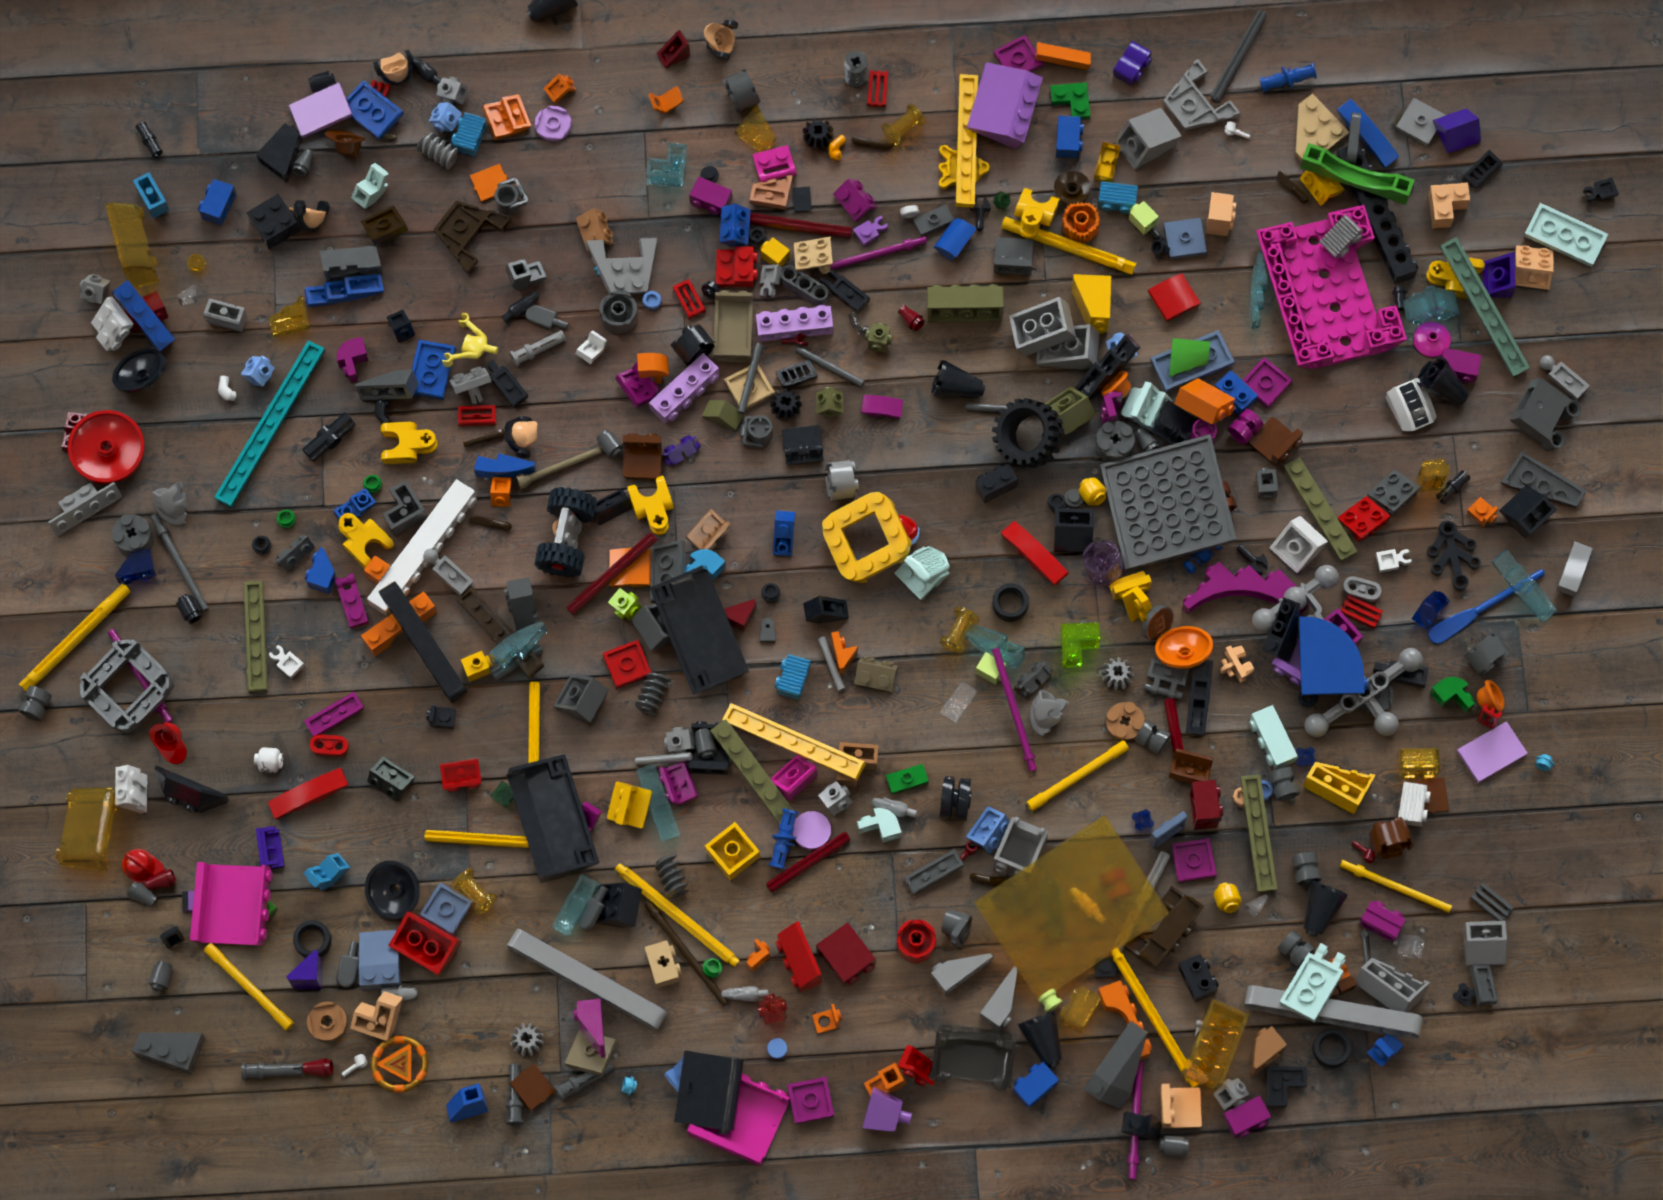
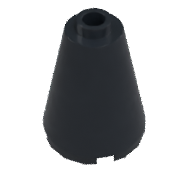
[526,0,579,22]
[1417,356,1468,405]
[931,360,986,399]
[1303,880,1348,937]
[1018,1010,1062,1068]

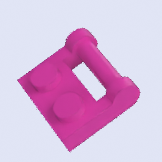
[752,145,797,183]

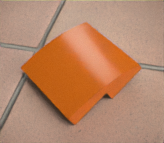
[482,94,531,140]
[609,548,651,588]

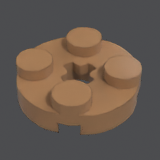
[1106,702,1145,741]
[307,1002,347,1042]

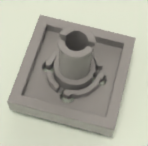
[449,367,492,404]

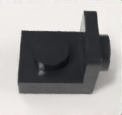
[386,310,415,343]
[426,703,456,729]

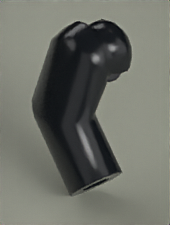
[374,399,391,424]

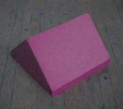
[770,755,818,802]

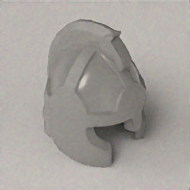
[152,481,187,525]
[1030,690,1069,736]

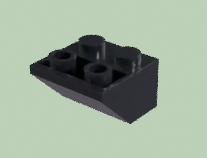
[1499,485,1557,538]
[1054,508,1094,553]
[596,882,642,928]

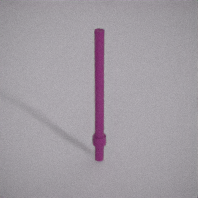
[818,236,927,273]
[108,629,173,723]
[1127,1061,1143,1180]

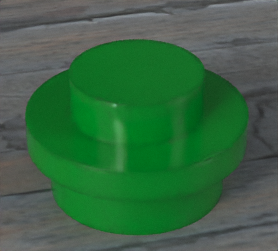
[363,475,382,493]
[277,510,296,528]
[702,958,722,978]

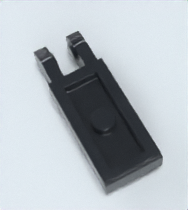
[819,269,870,313]

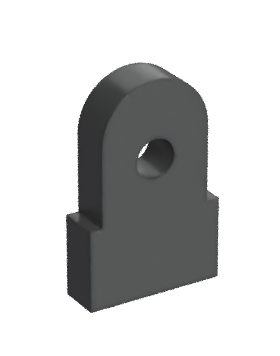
[760,618,776,642]

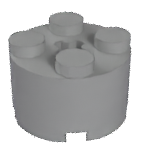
[825,460,859,501]

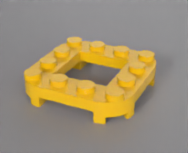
[822,492,912,583]

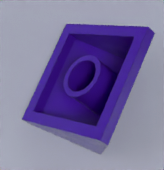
[1433,108,1481,154]
[1483,252,1516,298]
[286,950,323,989]

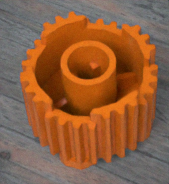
[1062,202,1100,244]

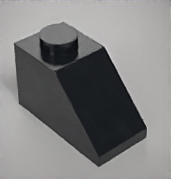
[803,596,849,624]

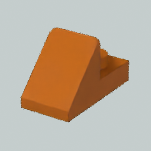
[831,631,858,674]

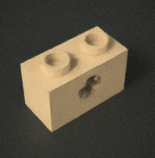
[645,940,682,988]

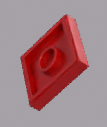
[602,640,652,689]

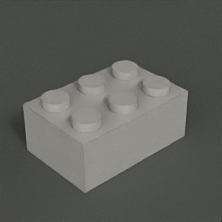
[1009,297,1076,356]

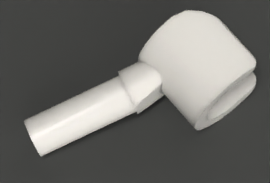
[1225,122,1250,139]
[342,1054,367,1077]

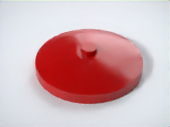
[68,410,145,484]

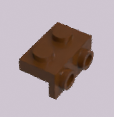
[1168,749,1213,784]

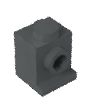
[1256,468,1278,498]

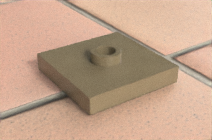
[565,1030,617,1076]

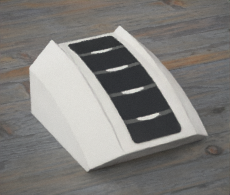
[1385,378,1437,431]

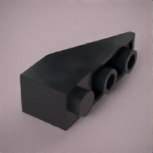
[1262,597,1300,661]

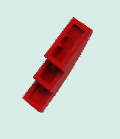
[1001,521,1069,586]
[268,768,349,820]

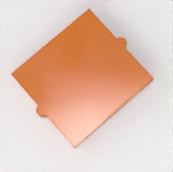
[470,164,508,202]

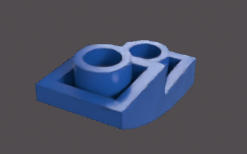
[334,488,376,527]

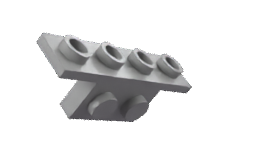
[48,482,122,536]

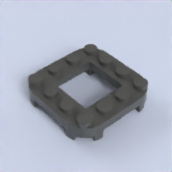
[80,639,174,733]

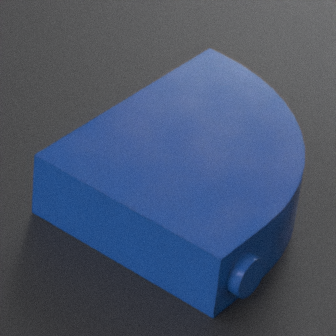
[1299,617,1368,696]

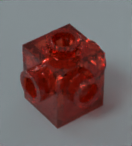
[757,993,788,1025]

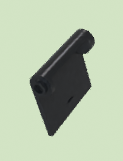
[674,1050,744,1134]

